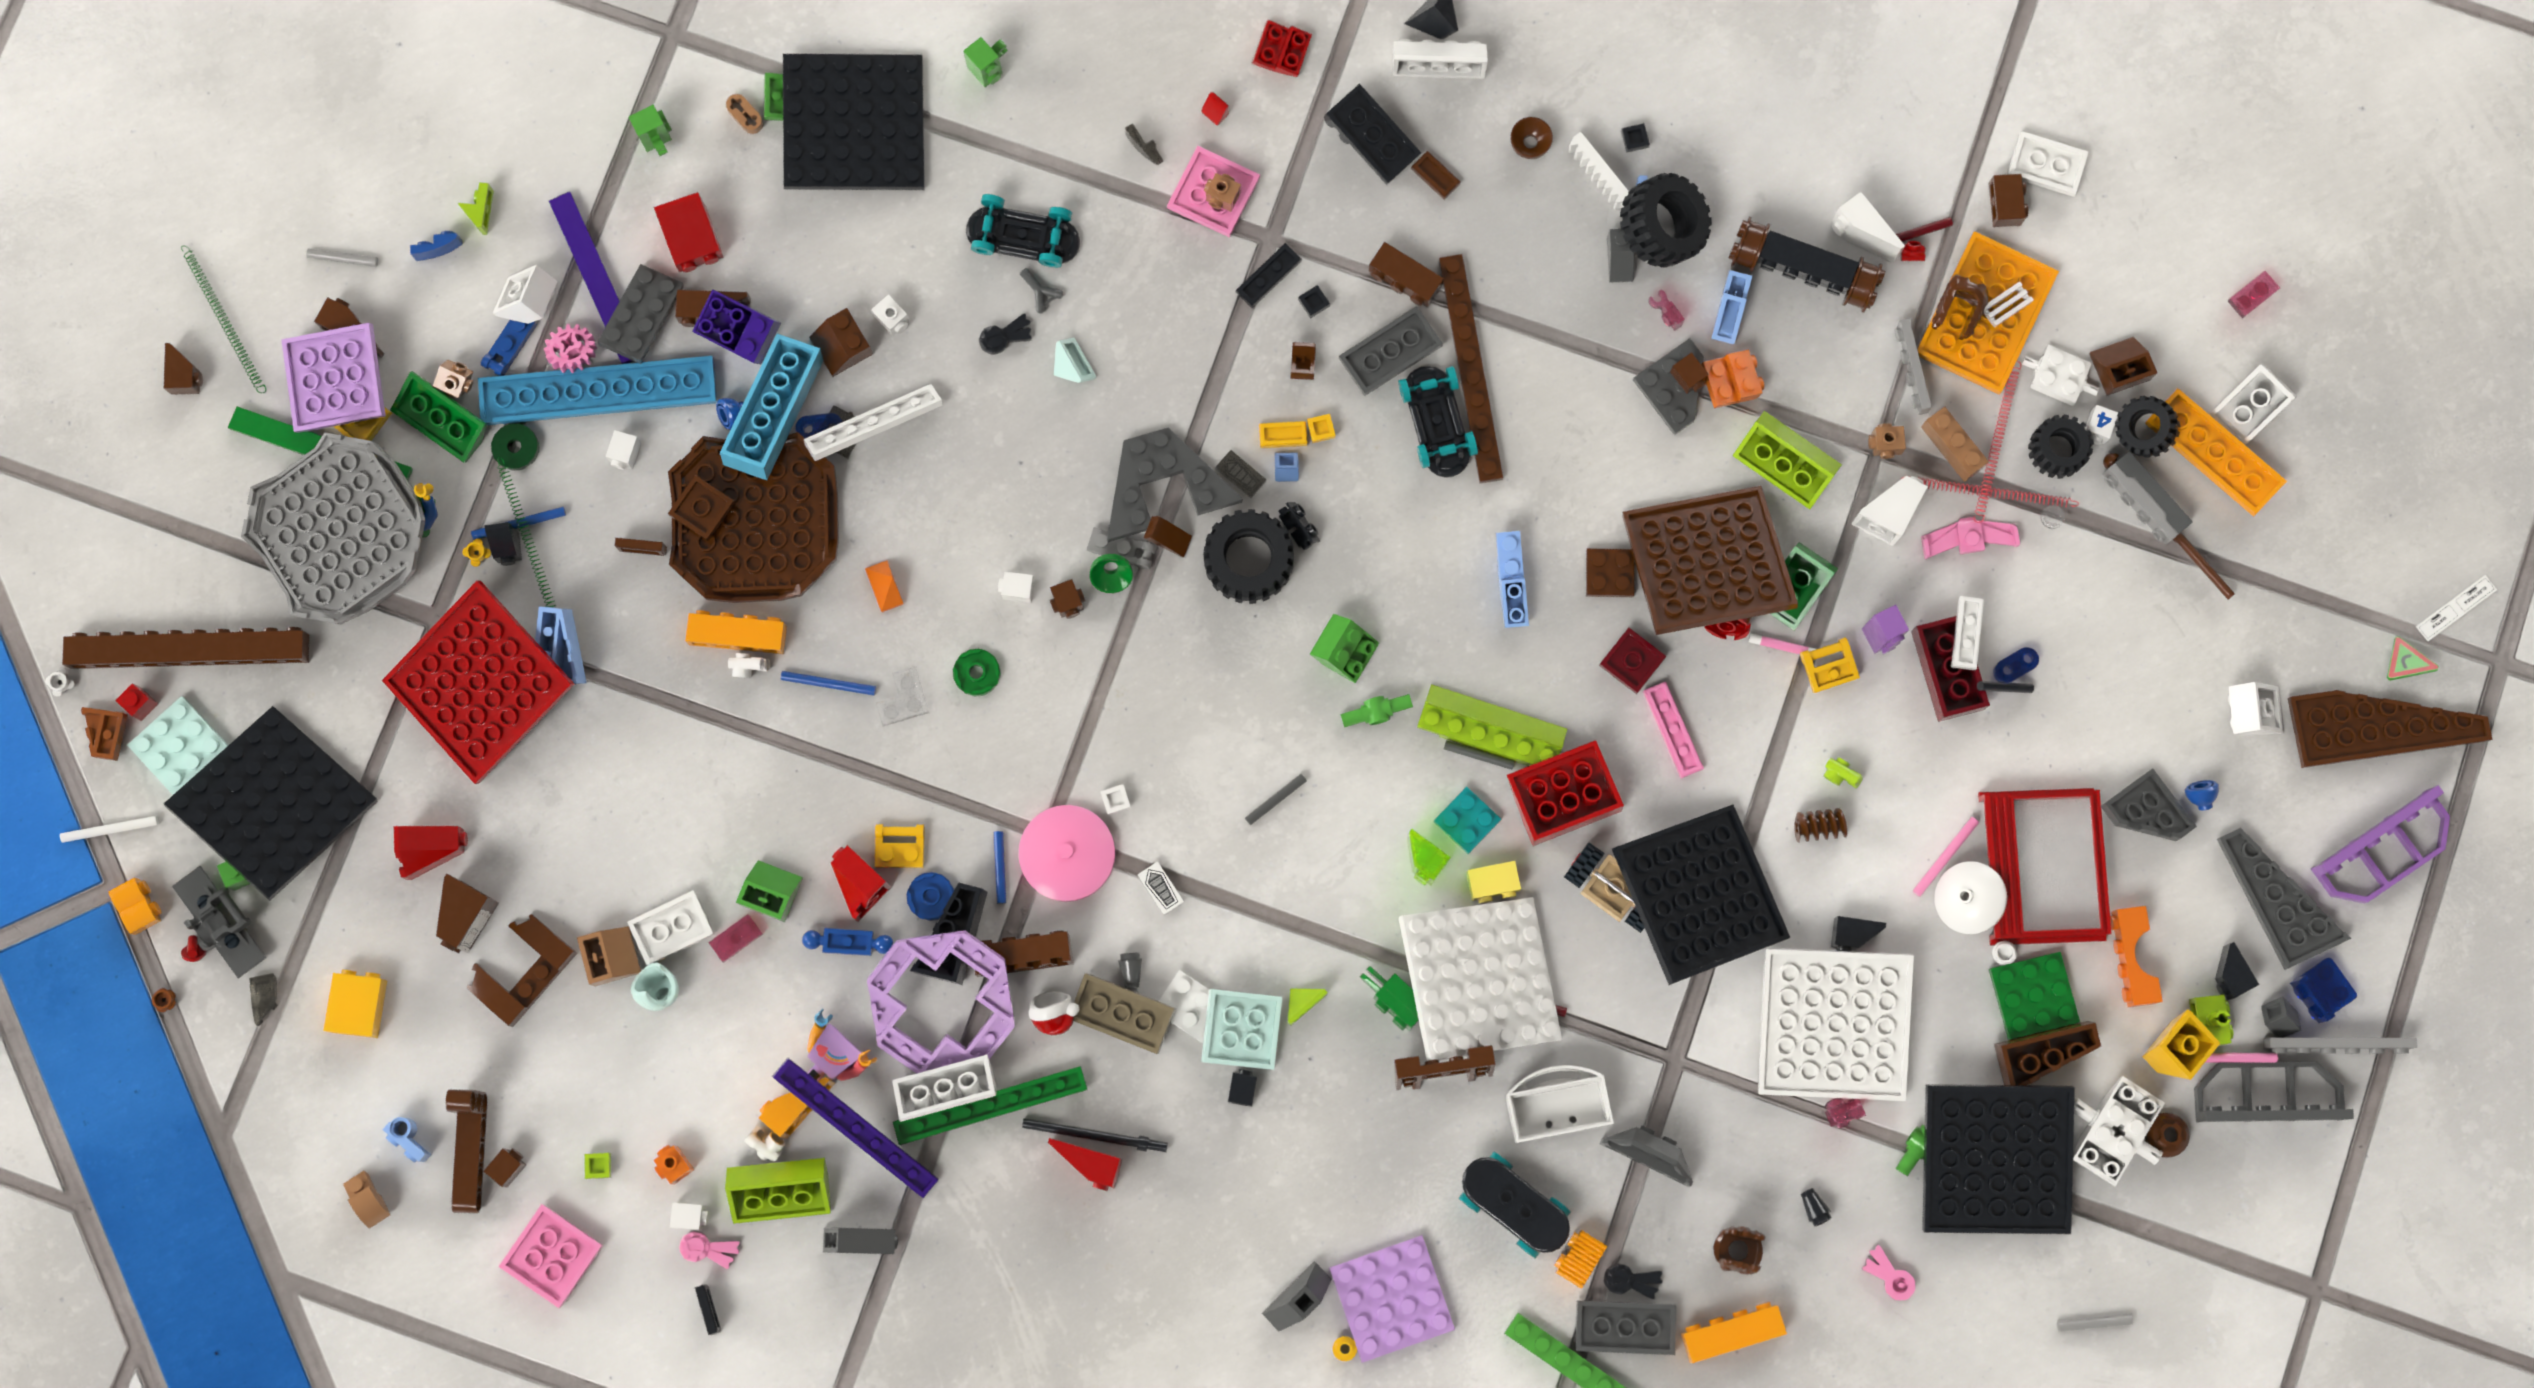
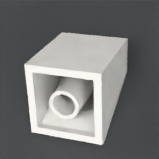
[1851,475,1928,546]

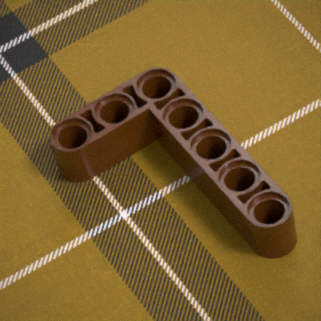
[446,1089,488,1213]

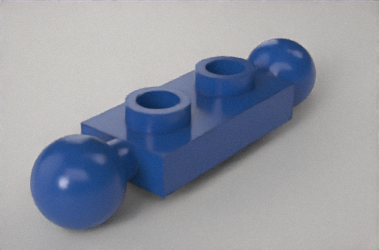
[802,928,894,956]

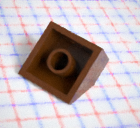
[809,308,873,377]

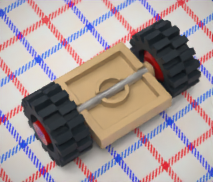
[1564,842,1644,933]

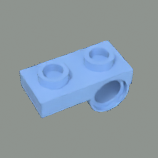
[383,1117,431,1162]

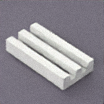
[1984,282,2034,328]

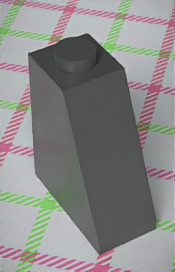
[823,1228,898,1254]

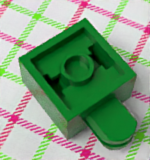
[1359,966,1419,1031]

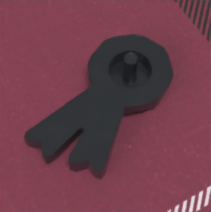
[979,313,1032,355]
[1604,1263,1663,1299]

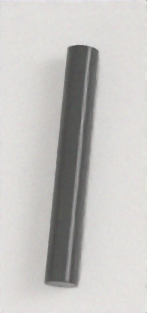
[1444,740,1515,770]
[1245,774,1307,825]

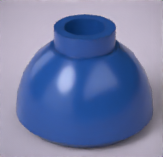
[716,398,744,430]
[2184,780,2219,811]

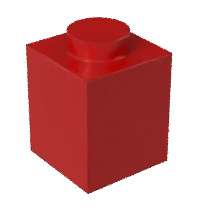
[115,683,158,721]

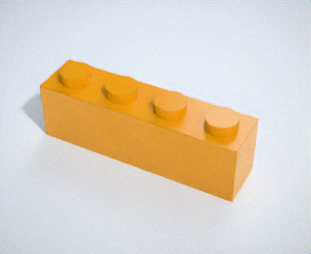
[685,610,787,654]
[1681,1302,1787,1363]

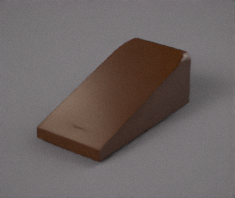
[1144,516,1192,558]

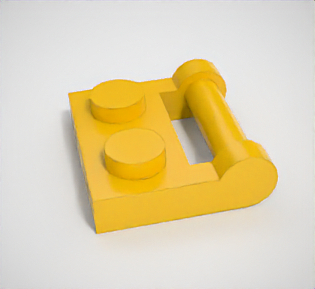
[1800,637,1860,693]
[875,824,925,868]

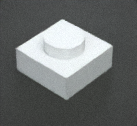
[1100,784,1131,815]

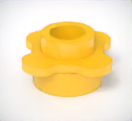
[462,539,491,567]

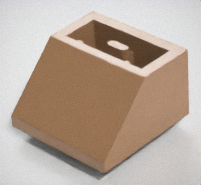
[577,926,641,987]

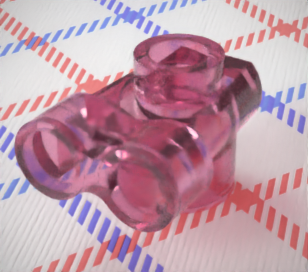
[1825,1098,1866,1128]

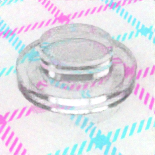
[2041,505,2065,529]

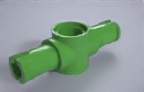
[1341,694,1413,728]
[1895,1125,1925,1177]

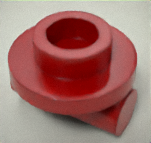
[1900,241,1926,261]
[181,935,207,962]

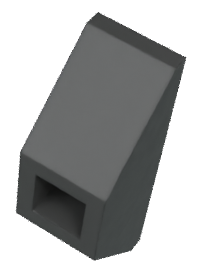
[1262,1261,1331,1331]

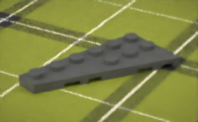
[2217,828,2352,970]

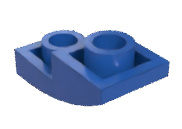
[410,231,462,261]

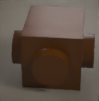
[1050,579,1086,619]

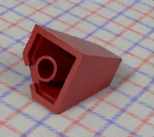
[393,826,468,880]
[831,845,891,922]

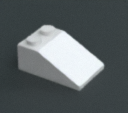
[1831,192,1905,263]
[2209,364,2297,445]

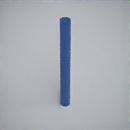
[471,507,566,540]
[781,671,876,696]

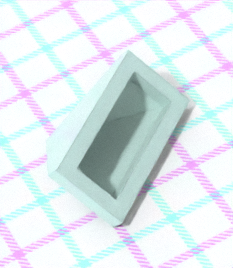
[1054,338,1096,383]

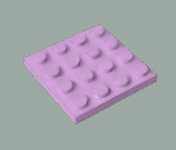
[281,323,386,433]
[1329,1235,1455,1363]

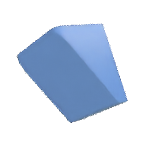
[1275,453,1299,482]

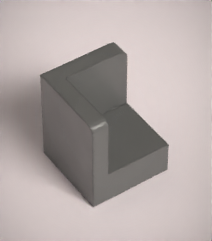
[2261,997,2301,1038]

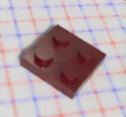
[1599,627,1666,695]

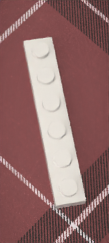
[804,384,943,461]

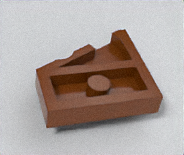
[81,707,128,761]

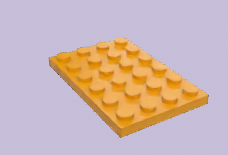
[1917,231,2059,395]

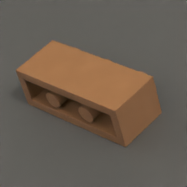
[1921,407,1989,482]

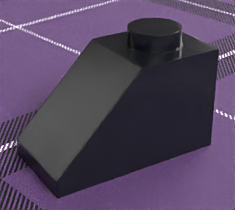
[484,522,522,566]
[1831,916,1886,952]
[2215,942,2259,1000]

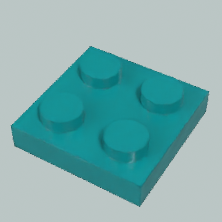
[1433,786,1501,854]

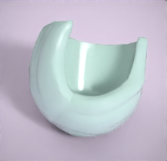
[631,962,679,1011]

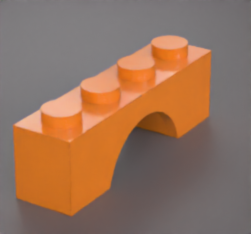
[2110,906,2163,1007]

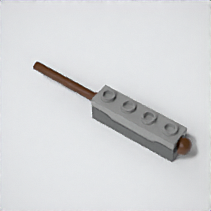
[2103,451,2235,600]

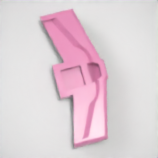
[1921,517,2020,560]

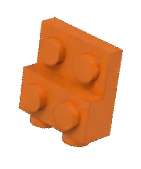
[1701,349,1764,408]

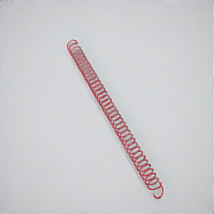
[1974,360,2021,523]
[1901,476,2079,507]

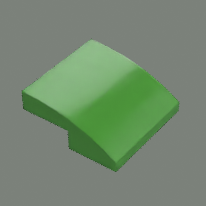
[764,73,783,121]

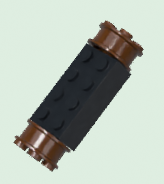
[1728,216,1886,313]

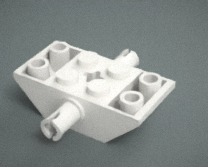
[2073,1076,2165,1186]

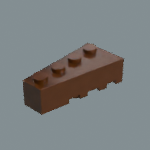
[975,930,1074,977]
[1994,1021,2101,1085]

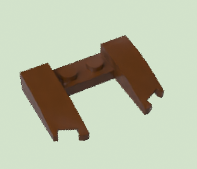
[467,914,577,1027]
[1394,1045,1496,1091]

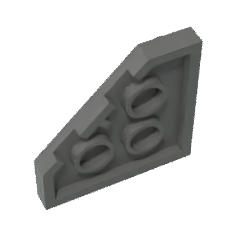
[1633,338,1704,435]
[2100,768,2197,841]

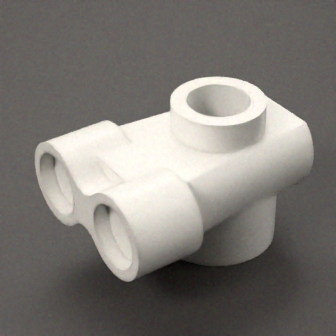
[728,653,770,678]
[744,1125,786,1163]

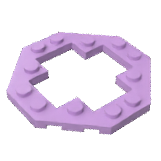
[867,930,1015,1074]

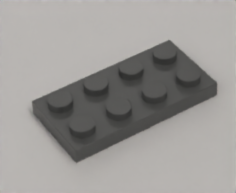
[598,264,683,364]
[1339,306,1443,396]
[1575,1301,1676,1355]

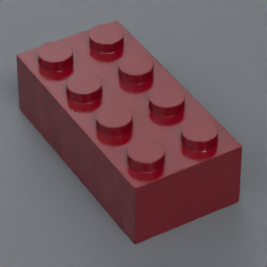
[1911,616,1990,722]

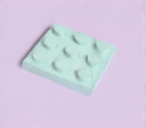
[127,696,228,795]
[1201,989,1282,1070]

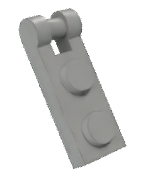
[1087,527,1157,569]

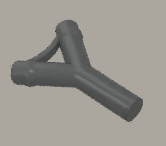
[1020,268,1063,314]

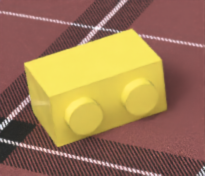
[1466,861,1521,904]

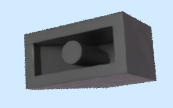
[1607,229,1634,282]

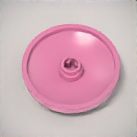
[1019,805,1115,902]

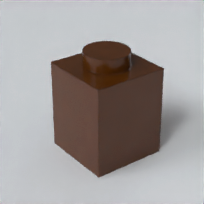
[1670,352,1709,394]
[483,1148,526,1188]

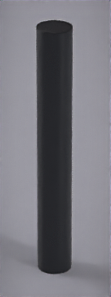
[1977,681,2034,693]

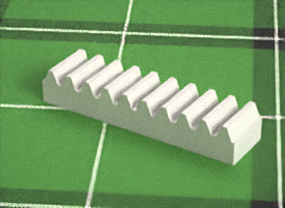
[1568,132,1629,216]

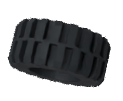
[1620,173,1712,268]
[1203,509,1294,604]

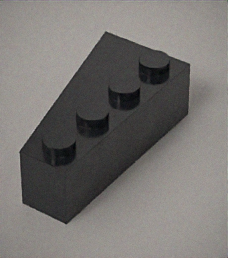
[910,883,988,985]

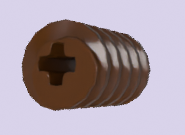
[1794,808,1847,843]

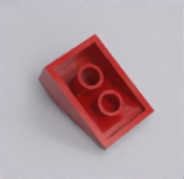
[1048,1138,1122,1192]

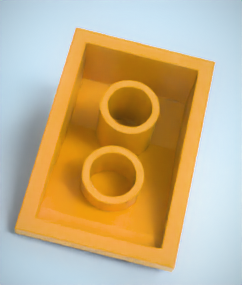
[758,1077,836,1139]

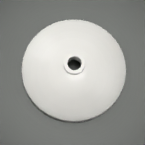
[1935,861,2007,934]

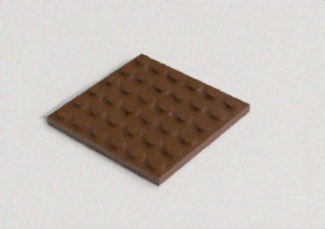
[1622,486,1798,635]

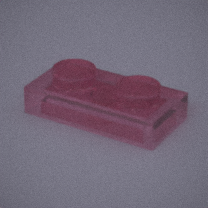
[2228,271,2280,319]
[708,914,763,963]

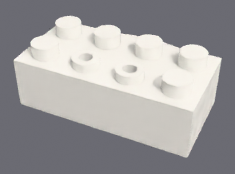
[1505,1065,1614,1144]

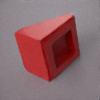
[1201,92,1229,125]

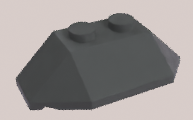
[1600,1125,1693,1187]

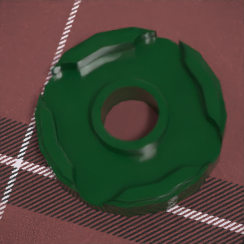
[491,423,539,471]

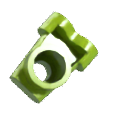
[1823,757,1863,789]

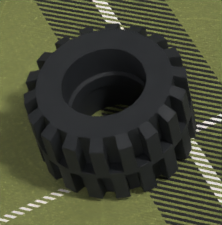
[2115,396,2180,458]
[2028,414,2094,479]

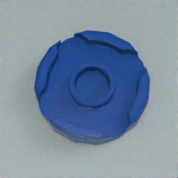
[906,872,954,921]

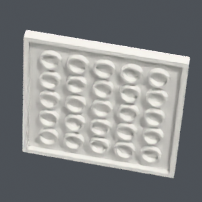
[1399,897,1562,1061]
[1758,948,1914,1101]

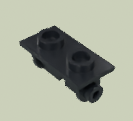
[1278,502,1320,550]

